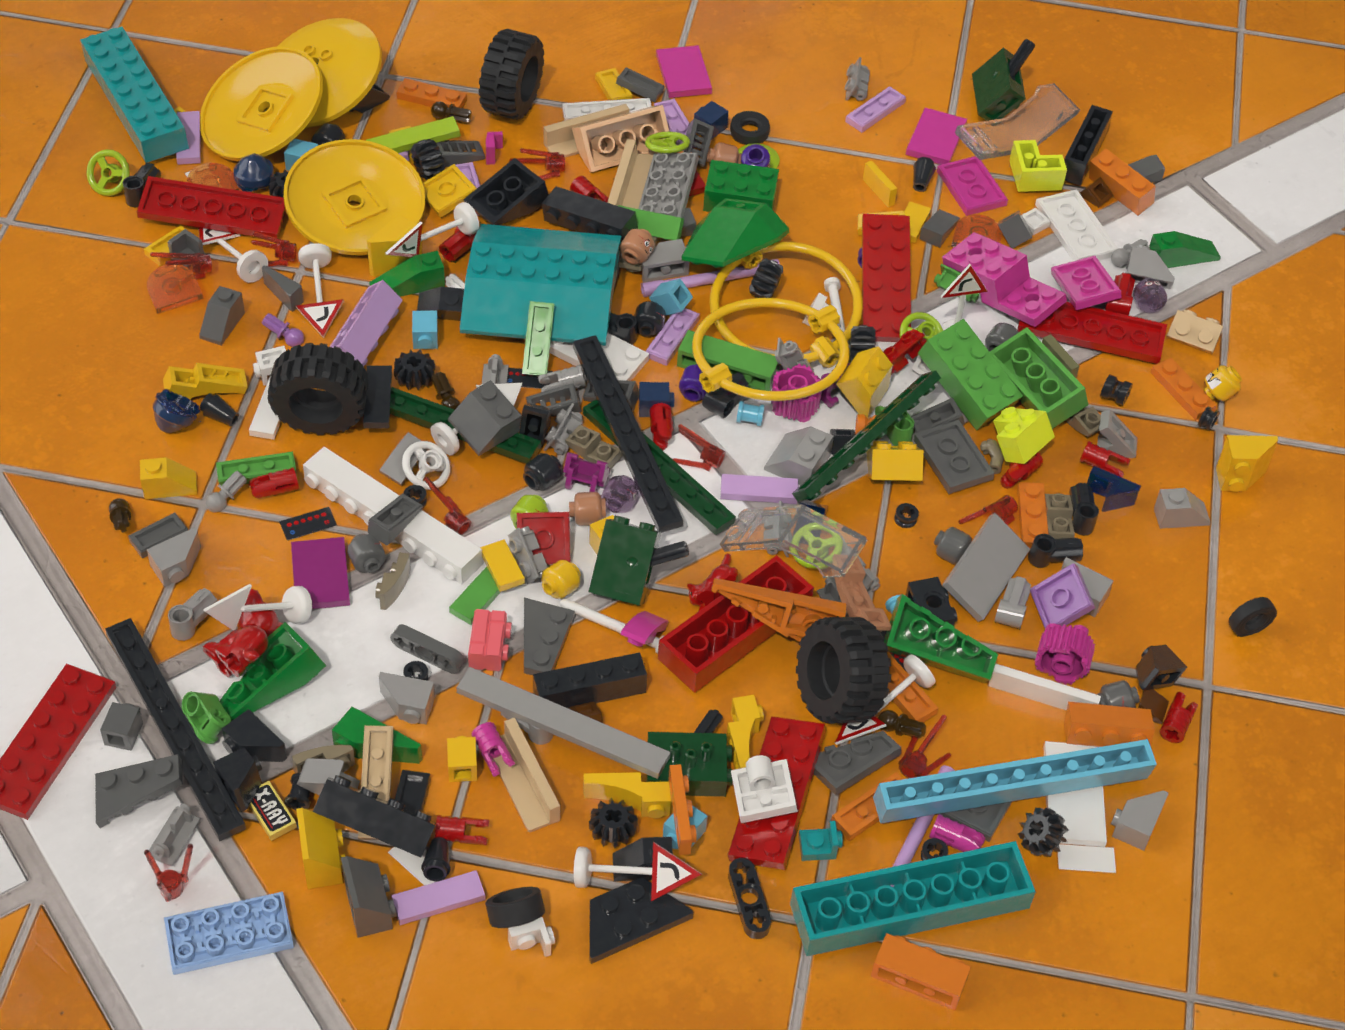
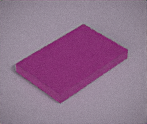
[291,537,350,609]

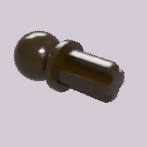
[431,101,472,123]
[431,372,460,410]
[109,498,131,532]
[878,710,926,739]

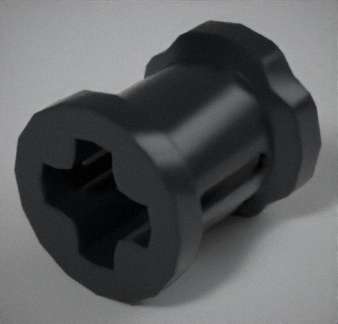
[284,773,311,811]

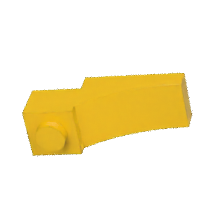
[163,363,248,401]
[727,695,764,770]
[583,772,671,818]

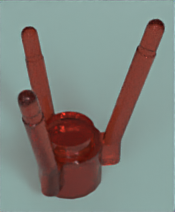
[509,148,565,180]
[251,232,297,267]
[150,252,212,289]
[673,424,726,472]
[424,477,471,536]
[958,495,1018,525]
[898,715,951,779]
[144,844,193,902]

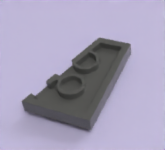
[524,597,575,675]
[813,731,901,795]
[95,754,183,828]

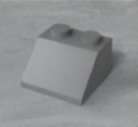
[764,426,834,485]

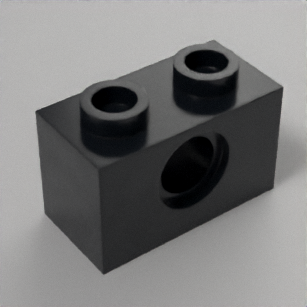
[905,577,957,626]

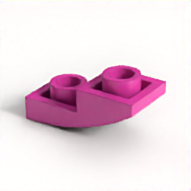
[621,611,668,647]

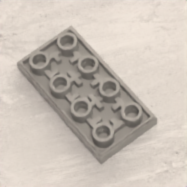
[638,152,699,218]
[942,513,1030,622]

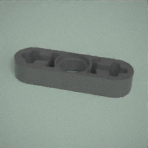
[390,624,465,674]

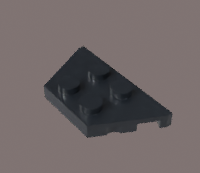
[589,877,693,964]

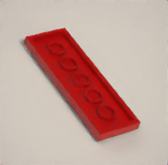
[137,176,286,240]
[862,213,911,342]
[1017,301,1167,364]
[0,663,117,820]
[728,716,826,870]

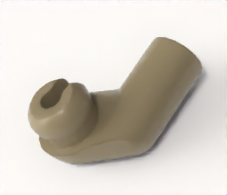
[980,439,1004,474]

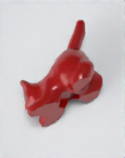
[687,553,738,611]

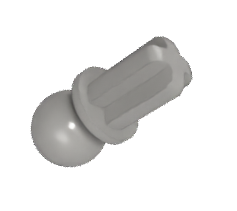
[1111,239,1149,267]
[206,471,247,512]

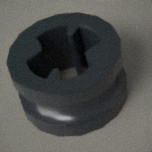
[1198,406,1220,431]
[403,485,427,508]
[894,503,919,528]
[403,661,428,681]
[921,838,948,861]

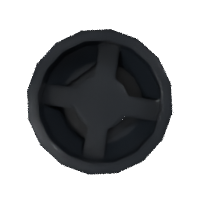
[1100,374,1133,406]

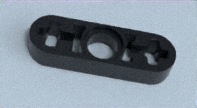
[728,858,771,939]

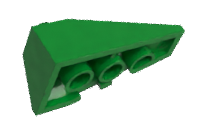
[220,622,326,721]

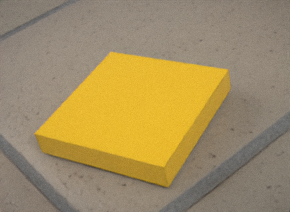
[423,164,477,218]

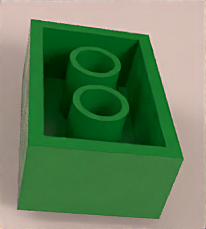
[703,160,779,212]

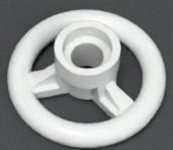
[402,441,450,490]

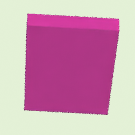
[656,45,712,98]
[906,108,967,165]
[937,156,1008,216]
[1051,256,1121,310]

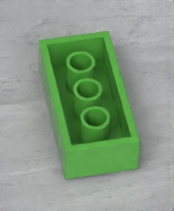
[918,319,1023,431]
[990,327,1088,429]

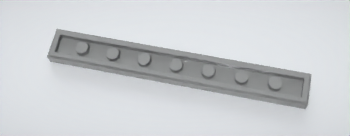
[456,667,670,779]

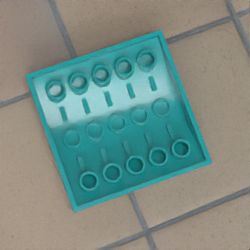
[460,224,621,346]

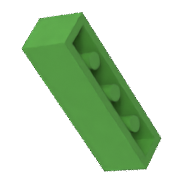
[677,330,780,391]

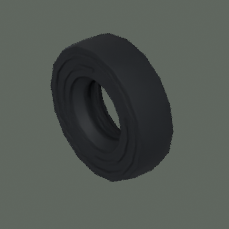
[730,111,770,145]
[1229,597,1277,637]

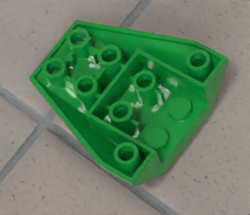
[681,198,789,268]

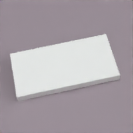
[1035,189,1118,261]
[1043,741,1107,847]

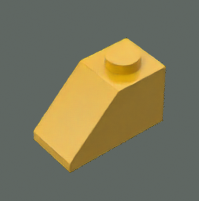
[140,457,197,499]

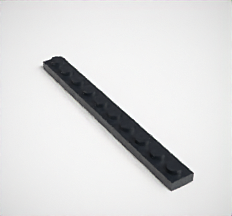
[573,335,683,533]
[105,618,246,842]

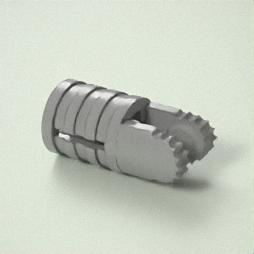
[538,365,586,392]

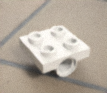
[731,755,798,823]

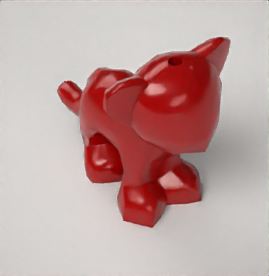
[203,589,283,678]

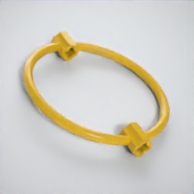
[709,242,863,368]
[692,298,850,401]

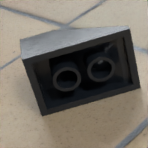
[463,158,549,225]

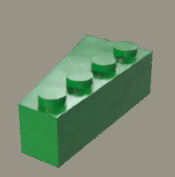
[884,594,998,683]

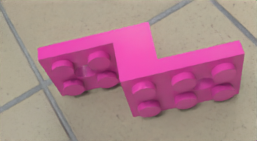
[942,232,1067,327]

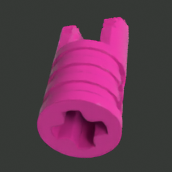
[472,722,515,777]
[929,814,985,852]

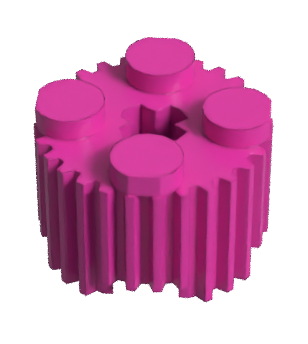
[771,364,822,423]
[1035,623,1095,685]

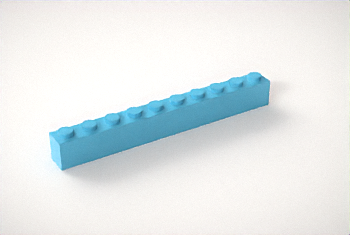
[873,739,1157,823]

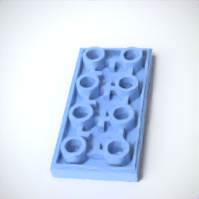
[164,892,294,975]

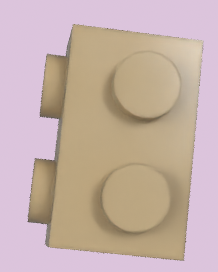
[1167,309,1223,354]

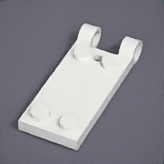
[524,333,649,381]

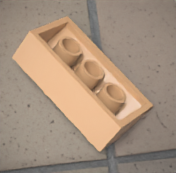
[572,105,669,172]

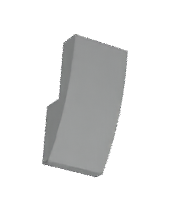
[379,432,428,486]

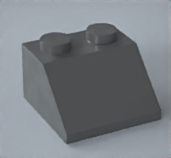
[448,380,522,456]
[341,856,397,938]

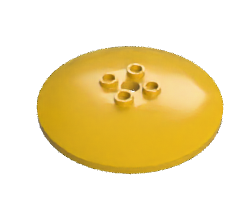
[264,18,382,128]
[200,46,323,161]
[283,139,425,255]

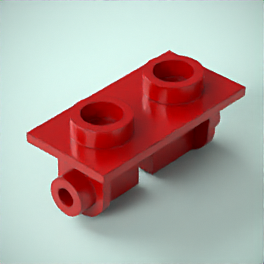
[883,329,927,375]

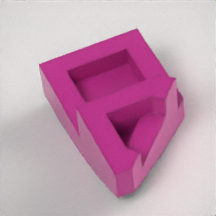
[486,132,503,165]

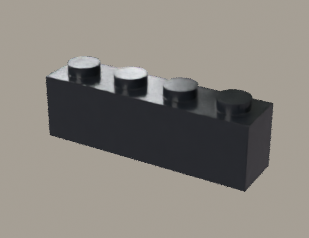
[1064,105,1113,186]
[541,186,638,242]
[533,652,647,708]
[313,775,436,858]

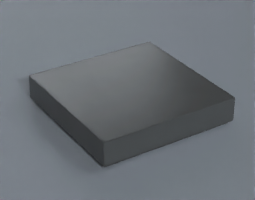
[940,801,1013,842]

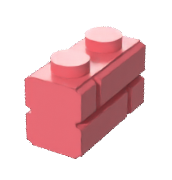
[468,609,512,671]

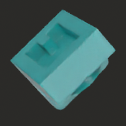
[798,821,843,861]

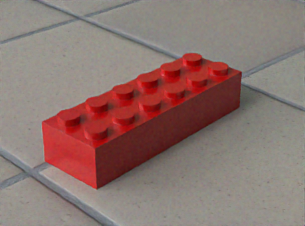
[658,555,814,693]

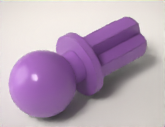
[262,313,304,347]

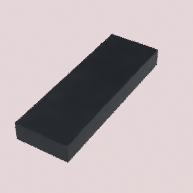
[363,365,392,428]

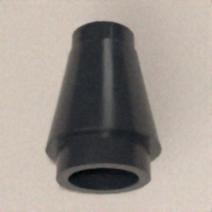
[913,157,936,192]
[200,393,239,426]
[421,837,450,881]

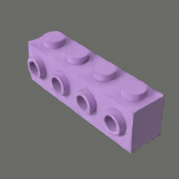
[330,280,402,366]

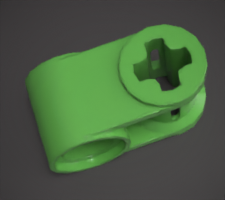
[875,405,914,446]
[182,691,231,744]

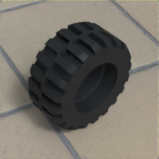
[479,29,544,120]
[267,343,369,435]
[796,617,891,724]

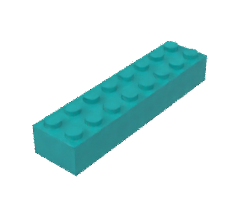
[80,26,189,163]
[790,841,1036,957]

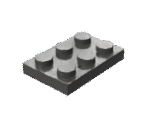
[913,420,995,494]

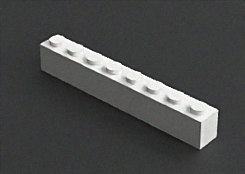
[303,447,482,585]

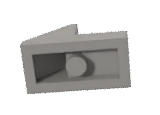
[1097,409,1137,458]
[297,758,360,796]

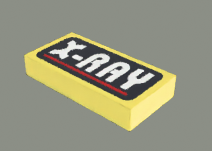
[249,781,297,841]

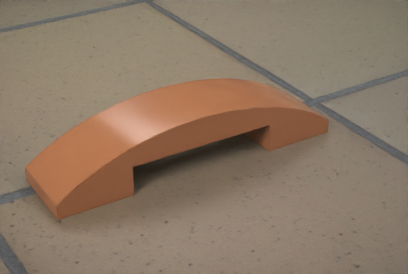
[832,555,892,631]

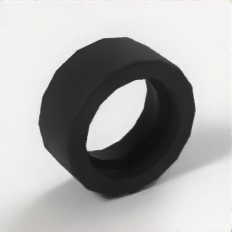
[485,887,545,928]

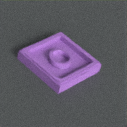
[1030,563,1095,628]

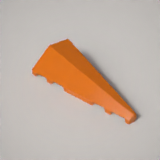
[711,578,846,642]

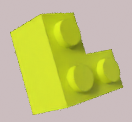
[1009,140,1067,192]
[993,407,1055,464]

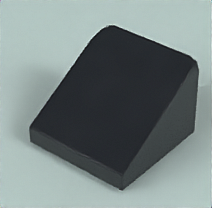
[830,429,856,455]

